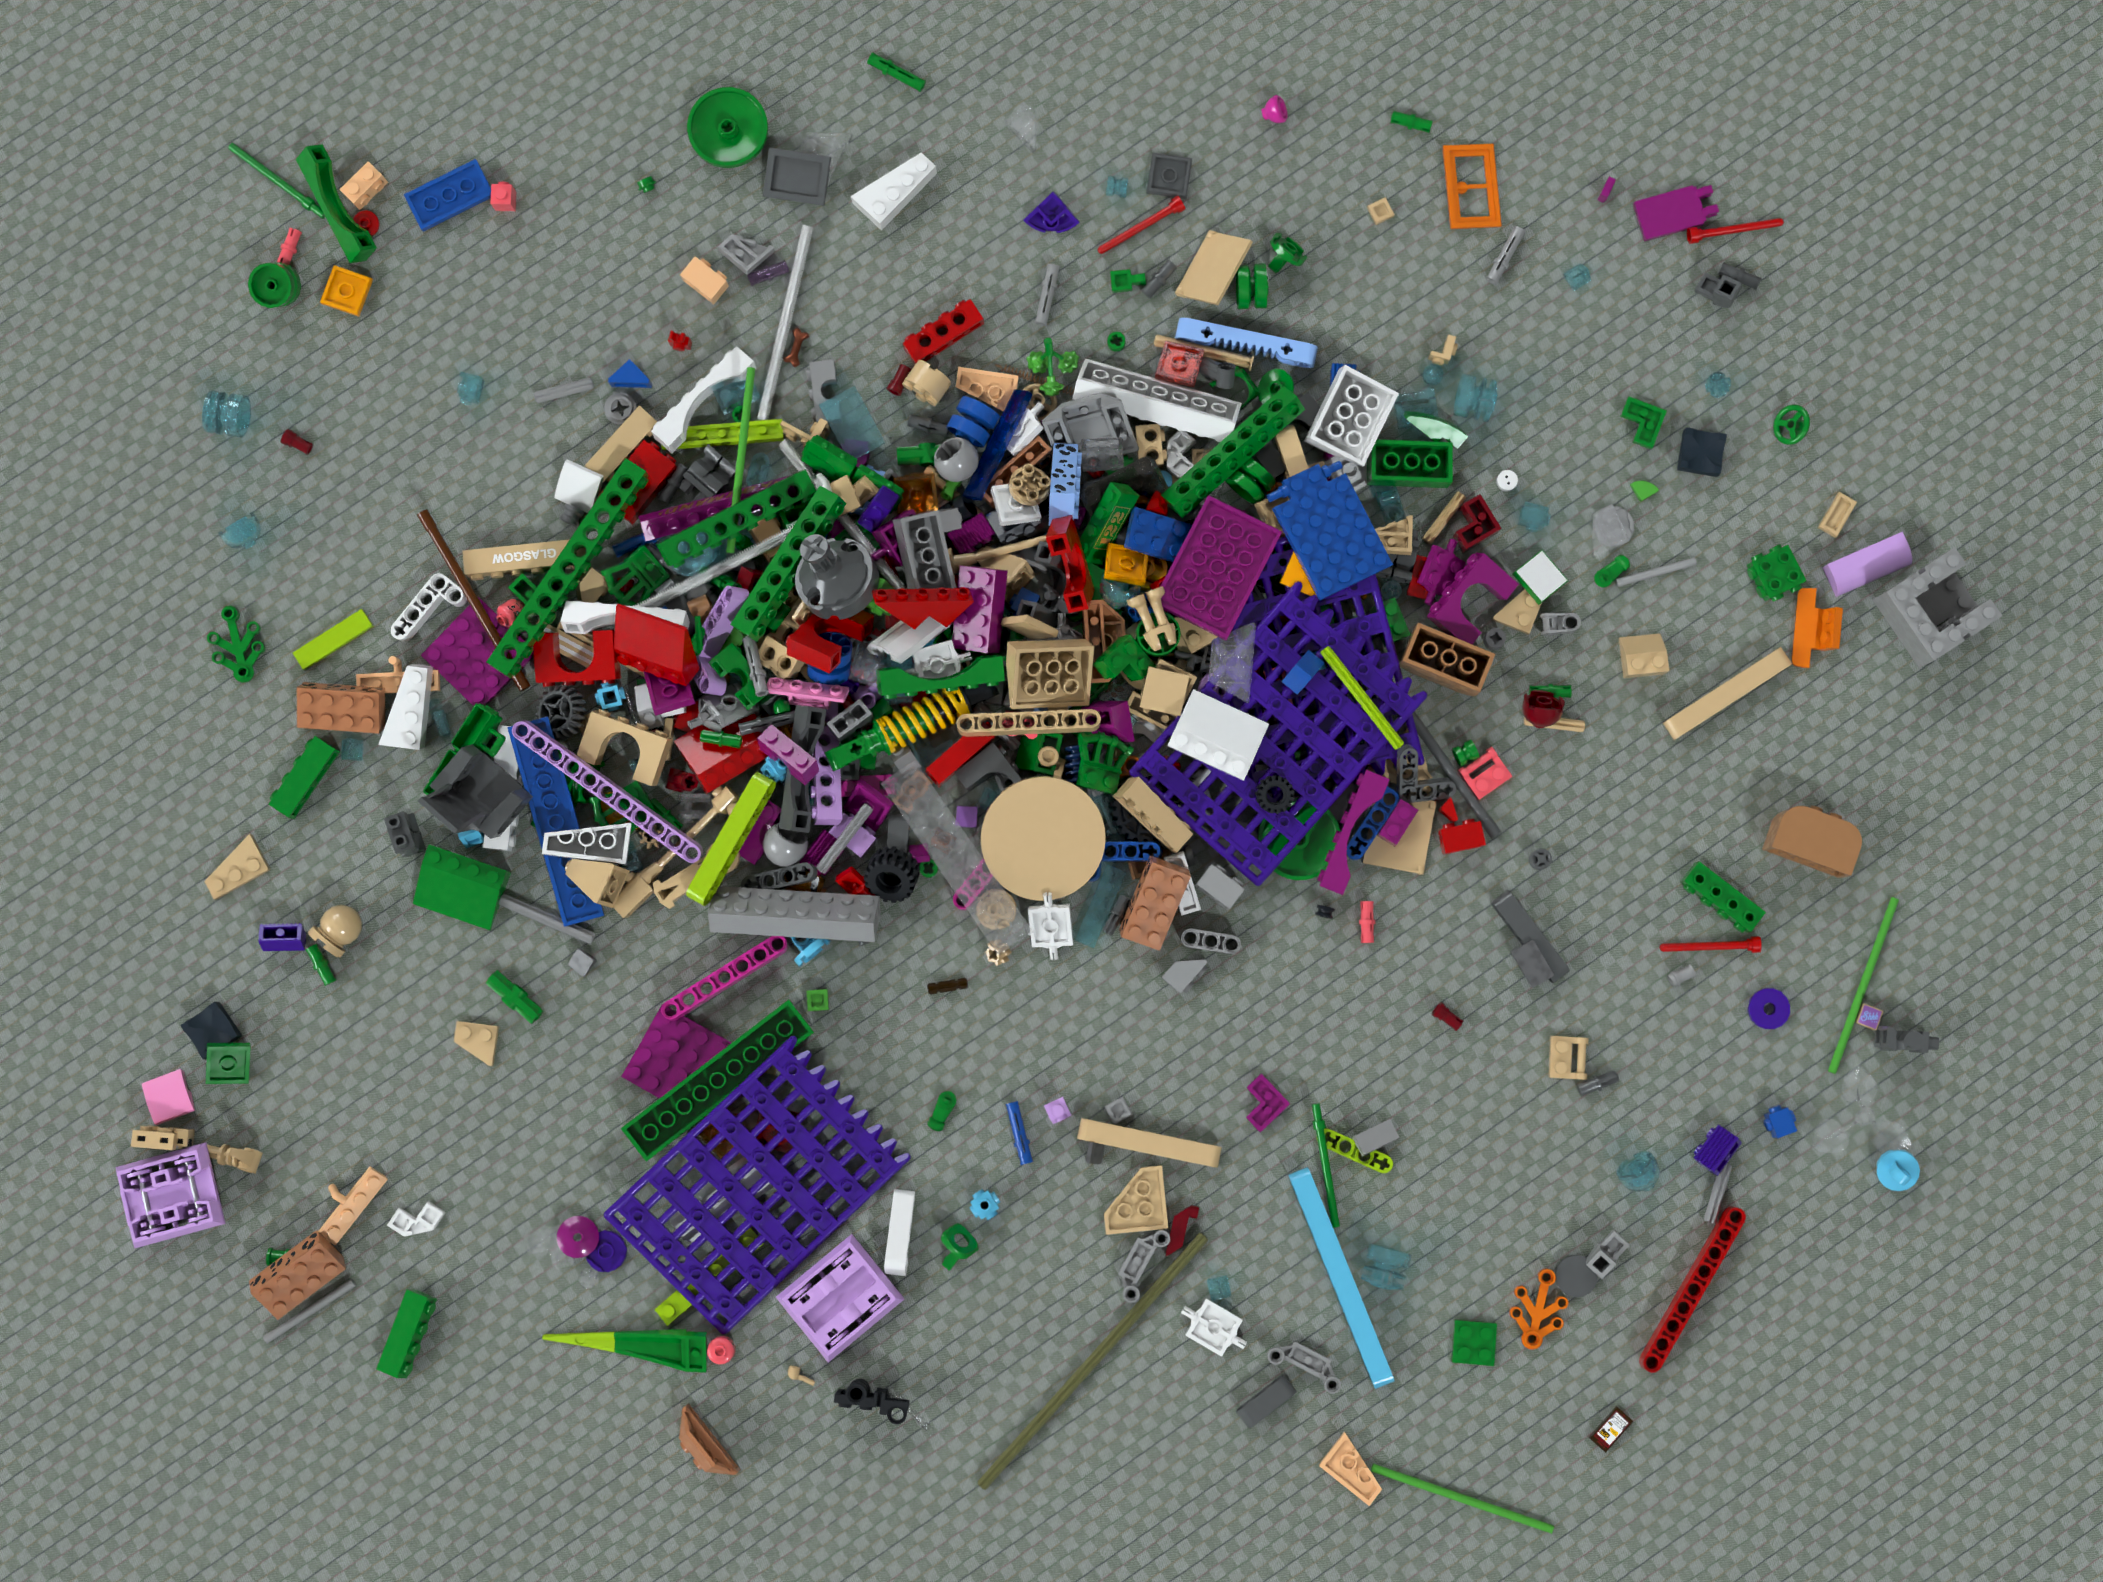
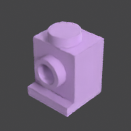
[1044,1097,1071,1124]

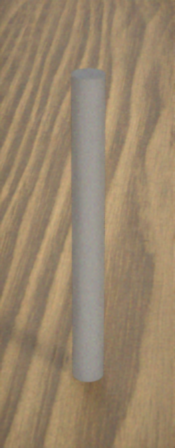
[1615,557,1697,587]

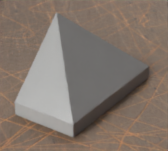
[1009,546,1048,574]

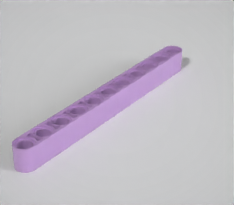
[512,720,703,863]

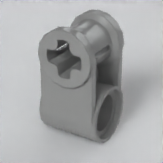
[1540,613,1581,636]

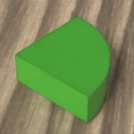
[1630,481,1659,502]

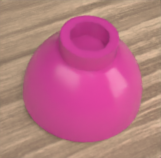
[1261,95,1287,123]

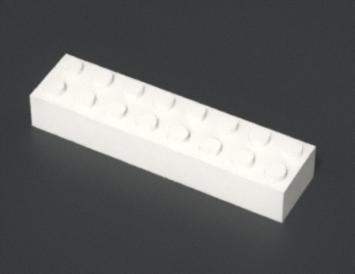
[1072,359,1242,442]

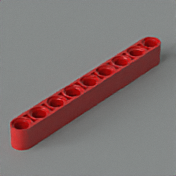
[1639,1206,1746,1373]

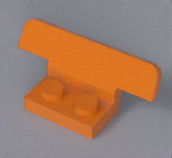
[1791,588,1843,668]

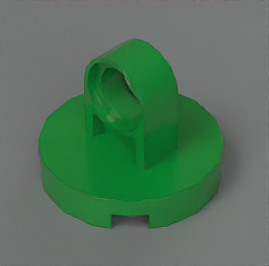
[1268,233,1307,274]

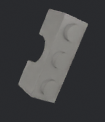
[806,359,842,425]

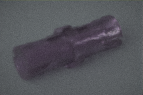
[747,260,789,286]

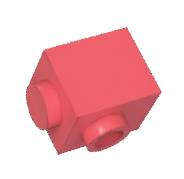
[490,182,517,212]

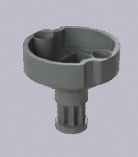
[795,534,879,620]

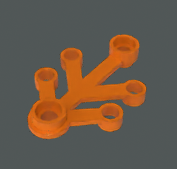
[1509,1269,1568,1350]

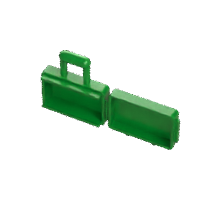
[801,435,904,514]
[423,703,506,795]

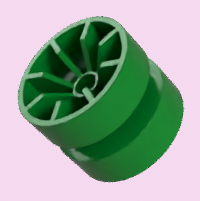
[1135,612,1181,658]

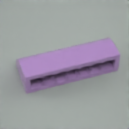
[1822,532,1912,597]

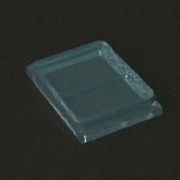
[819,386,885,458]

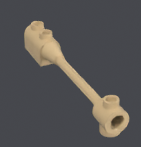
[948,535,1047,578]
[613,786,739,918]

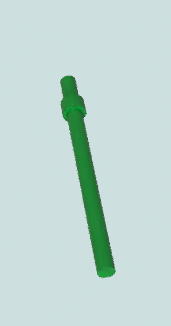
[228,143,325,219]
[1312,1103,1340,1228]

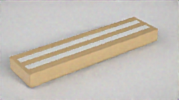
[536,619,594,668]

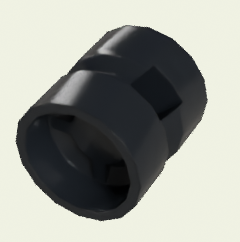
[939,493,977,524]

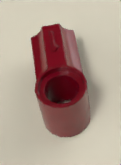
[665,768,699,793]

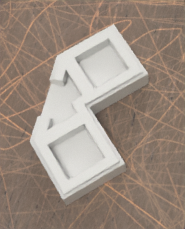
[1167,430,1196,479]
[387,1201,446,1237]

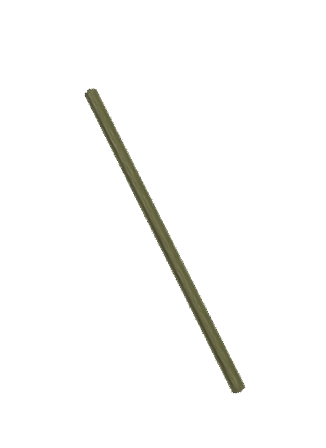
[978,1233,1208,1490]

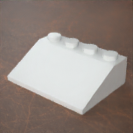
[1304,365,1399,467]
[1167,689,1269,781]

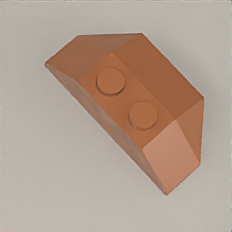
[1082,600,1126,683]
[679,1403,741,1475]

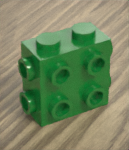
[1747,544,1807,602]

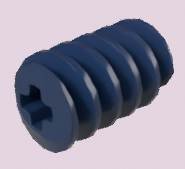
[1064,745,1091,787]

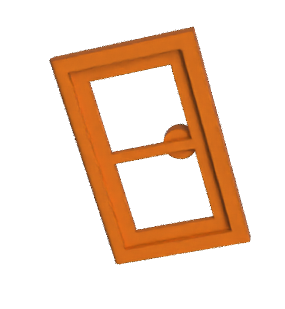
[1442,144,1502,229]

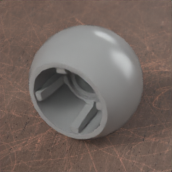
[934,437,979,482]
[763,823,808,867]

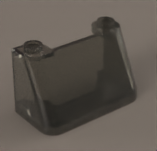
[1080,456,1168,517]

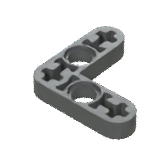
[1396,744,1457,803]

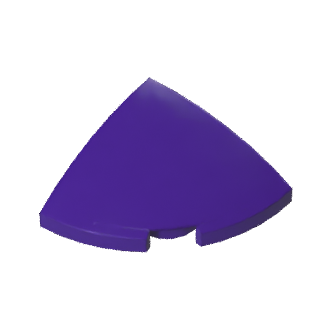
[1023,191,1080,233]

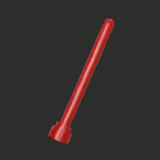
[1098,195,1186,254]
[1687,218,1784,244]
[1660,936,1762,953]

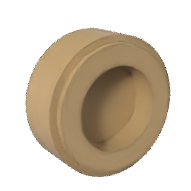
[1038,746,1059,767]

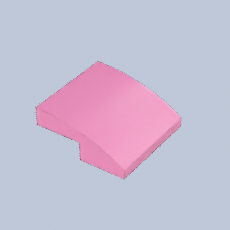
[142,1069,195,1125]

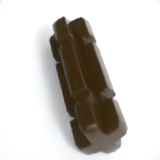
[927,978,968,995]

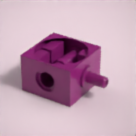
[871,509,916,567]

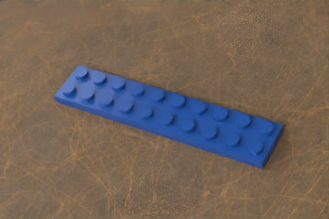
[507,716,605,927]

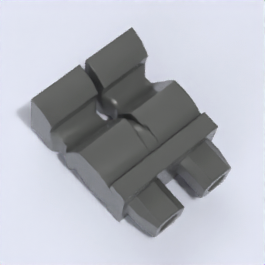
[679,444,736,501]
[1376,529,1420,585]
[384,811,426,857]
[1874,1026,1939,1053]

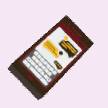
[1589,1406,1633,1453]

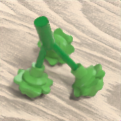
[1026,338,1079,396]

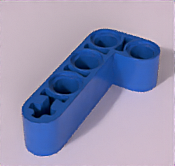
[1346,786,1399,861]
[1089,842,1163,882]

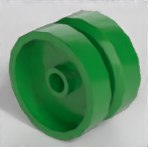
[248,262,301,308]
[1236,263,1269,310]
[1225,458,1276,505]

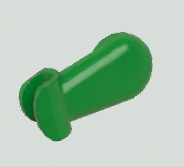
[1594,555,1630,588]
[927,1091,957,1131]

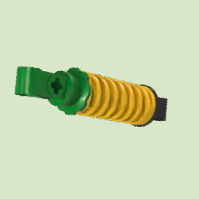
[824,683,1000,772]

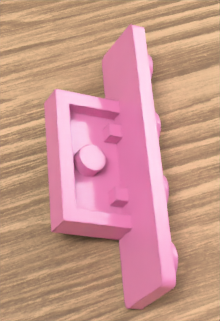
[766,677,849,709]

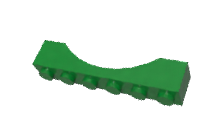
[296,144,377,263]
[876,654,1005,699]

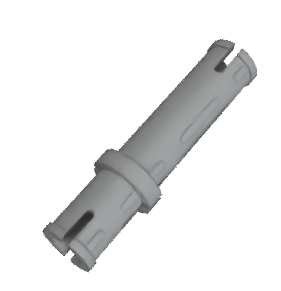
[1486,226,1525,285]
[1035,264,1060,326]
[742,636,769,697]

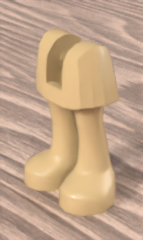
[1126,586,1176,651]

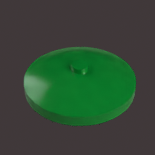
[687,87,768,168]
[1258,798,1340,880]

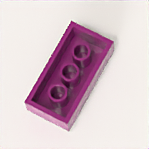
[952,565,1008,653]

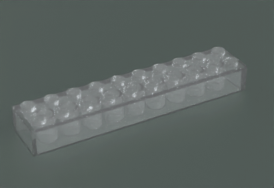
[880,760,1034,956]

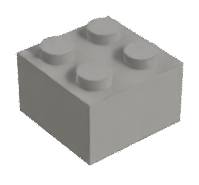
[1195,864,1245,911]

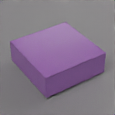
[956,806,978,828]

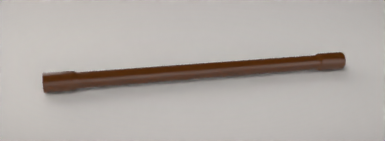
[417,509,531,692]

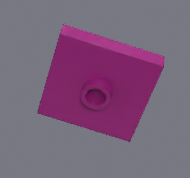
[843,779,894,832]

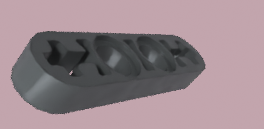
[741,863,817,890]

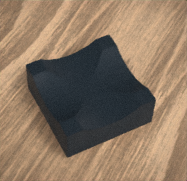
[1677,427,1727,477]
[180,1002,242,1060]

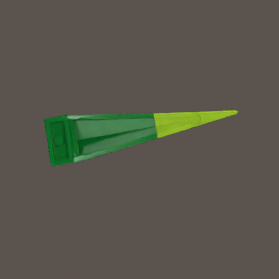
[542,1329,707,1373]

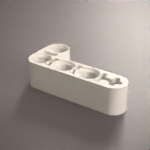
[391,573,468,642]
[884,1189,915,1276]

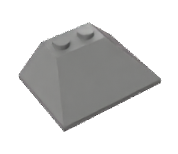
[1042,393,1139,465]

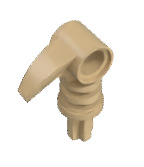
[207,1144,263,1174]

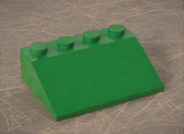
[413,844,511,931]

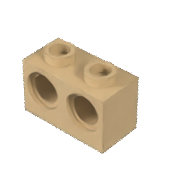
[1135,424,1167,470]
[758,635,804,679]

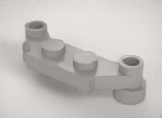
[1118,1230,1170,1303]
[1267,1341,1341,1394]

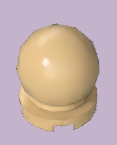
[308,905,362,957]

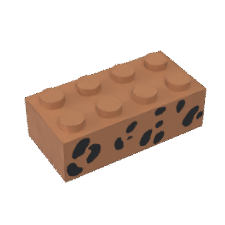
[297,682,385,734]
[1119,855,1191,951]
[249,1230,346,1320]

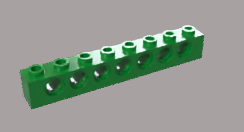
[1161,386,1305,518]
[656,469,816,568]
[730,486,847,642]

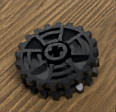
[1109,776,1178,842]

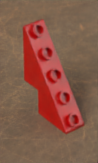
[872,587,974,629]

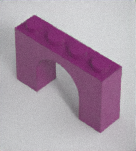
[1427,552,1519,645]

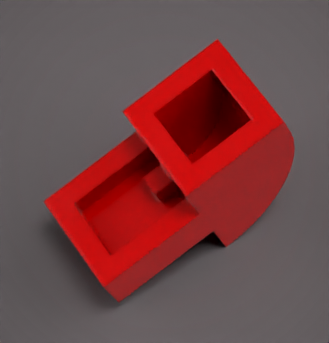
[835,866,876,896]

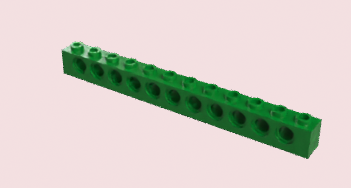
[487,458,649,679]

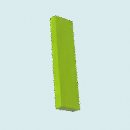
[293,609,374,671]

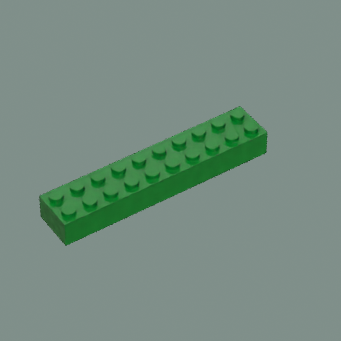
[620,999,814,1162]

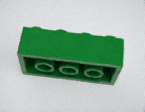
[1367,439,1453,488]

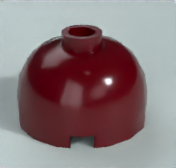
[1522,690,1565,728]

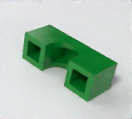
[708,643,769,710]

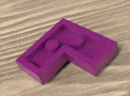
[1246,1074,1290,1132]

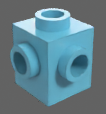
[595,682,626,712]
[760,756,787,783]
[969,1189,1001,1220]

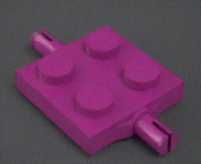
[1417,539,1466,606]

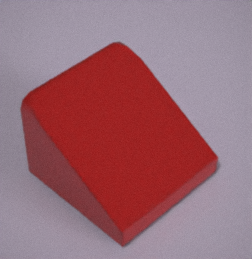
[1146,491,1168,517]
[1438,797,1458,823]

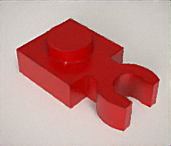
[668,331,692,351]

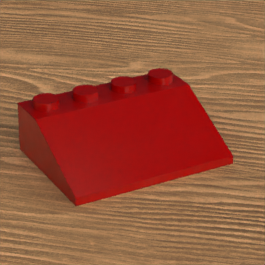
[614,604,700,686]
[673,713,768,794]

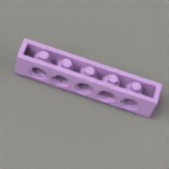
[810,701,842,825]

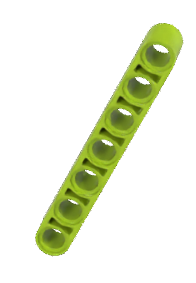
[686,772,776,906]

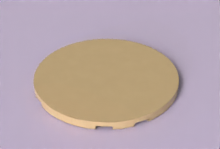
[980,776,1105,901]

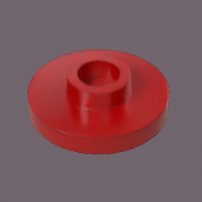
[353,210,380,237]

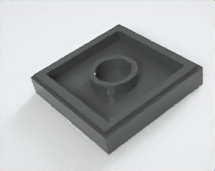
[1146,153,1192,199]

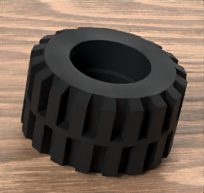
[864,846,920,903]

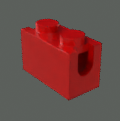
[1438,818,1486,855]

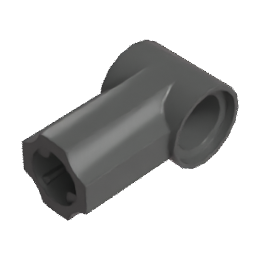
[1198,357,1235,389]

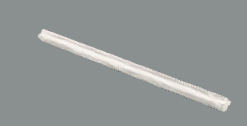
[757,225,813,420]
[779,439,907,589]
[633,524,795,608]

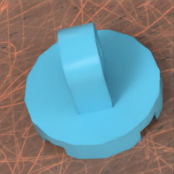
[791,937,831,967]
[1876,1149,1920,1191]

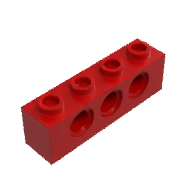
[903,299,984,364]

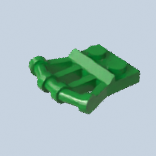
[600,545,670,606]
[1076,731,1134,795]
[589,780,659,836]

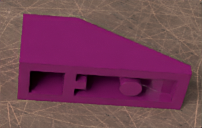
[739,801,782,865]

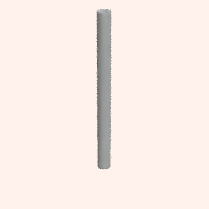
[263,1279,356,1344]

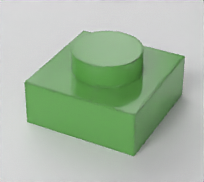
[807,989,829,1011]

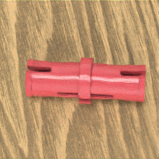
[277,228,302,265]
[1359,901,1376,943]

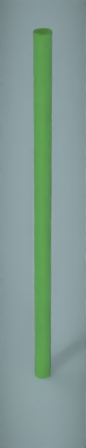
[726,367,755,553]
[1828,897,1899,1074]
[1371,1463,1554,1534]

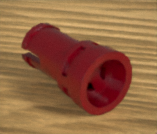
[886,364,911,396]
[280,429,313,455]
[1431,1002,1464,1031]

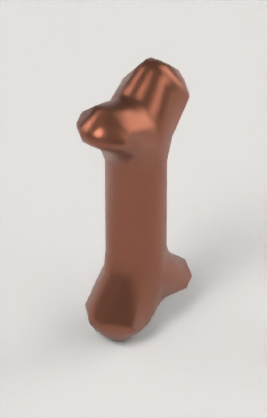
[783,328,809,367]

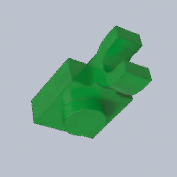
[1110,269,1146,293]

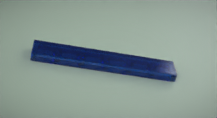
[963,389,1033,501]

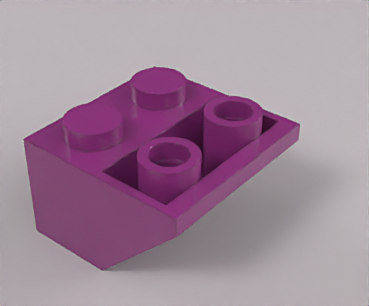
[1081,701,1135,742]

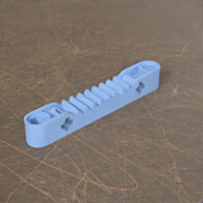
[1175,318,1318,368]

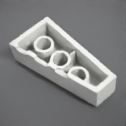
[851,153,937,231]
[378,664,433,750]
[542,823,632,865]

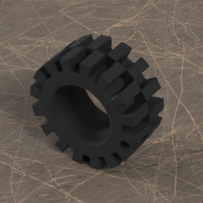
[1255,775,1295,814]

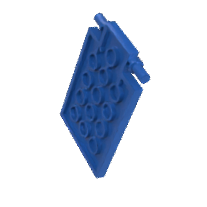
[1267,461,1393,601]

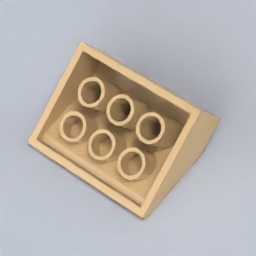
[1006,639,1094,709]

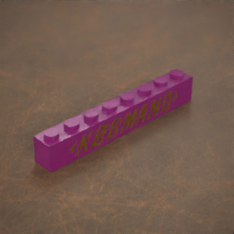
[638,475,796,541]

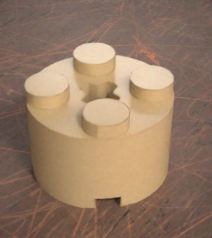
[902,360,951,406]

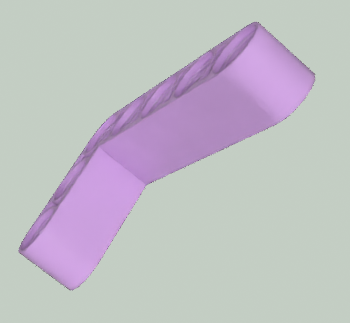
[693,586,749,696]

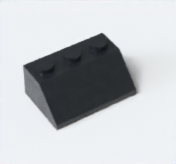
[984,499,1050,547]

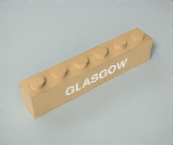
[462,540,586,581]

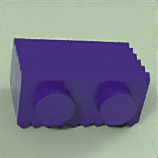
[857,486,899,532]
[258,923,306,951]
[1694,1125,1742,1176]

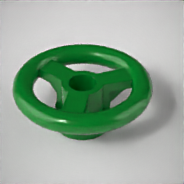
[1773,404,1810,445]

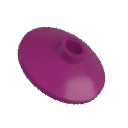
[557,1216,599,1258]

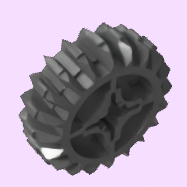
[534,685,588,740]

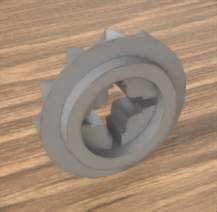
[604,393,637,425]

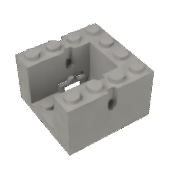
[1873,547,2002,668]

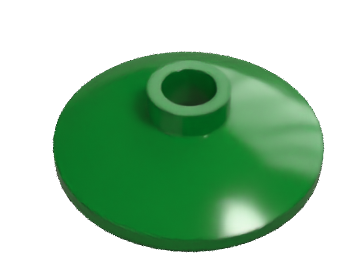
[1258,369,1294,404]

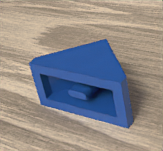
[608,359,652,388]
[1281,650,1324,695]

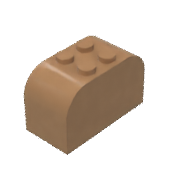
[1399,623,1495,696]
[1762,805,1862,878]

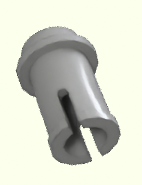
[1667,964,1696,987]

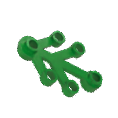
[207,606,265,683]

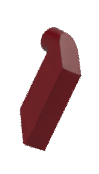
[1165,1205,1199,1256]

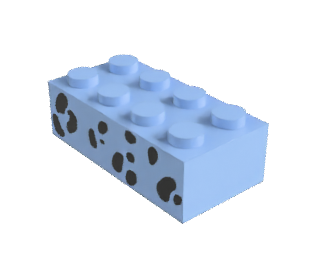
[1049,443,1082,526]

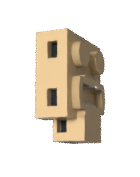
[131,1125,195,1150]

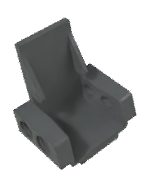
[418,744,533,839]

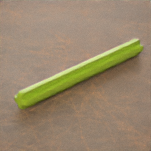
[1321,646,1404,750]

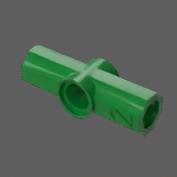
[897,443,941,467]
[486,970,544,1024]

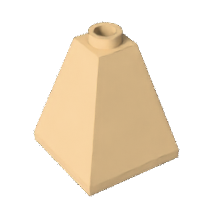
[977,546,1036,605]
[565,859,630,908]

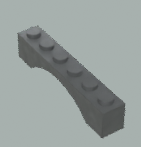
[779,705,826,833]

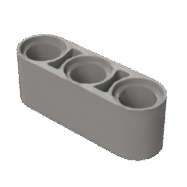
[1181,929,1241,954]

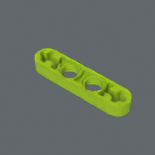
[1316,1128,1393,1173]

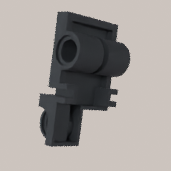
[834,1379,910,1425]

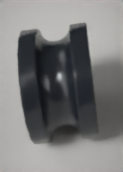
[1315,905,1335,919]

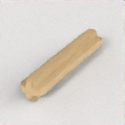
[1423,492,1466,544]
[1524,717,1585,732]

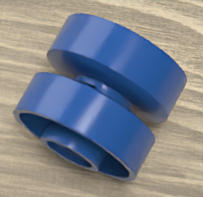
[946,396,1000,448]
[807,632,853,685]

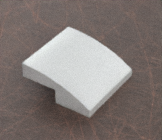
[554,459,604,513]

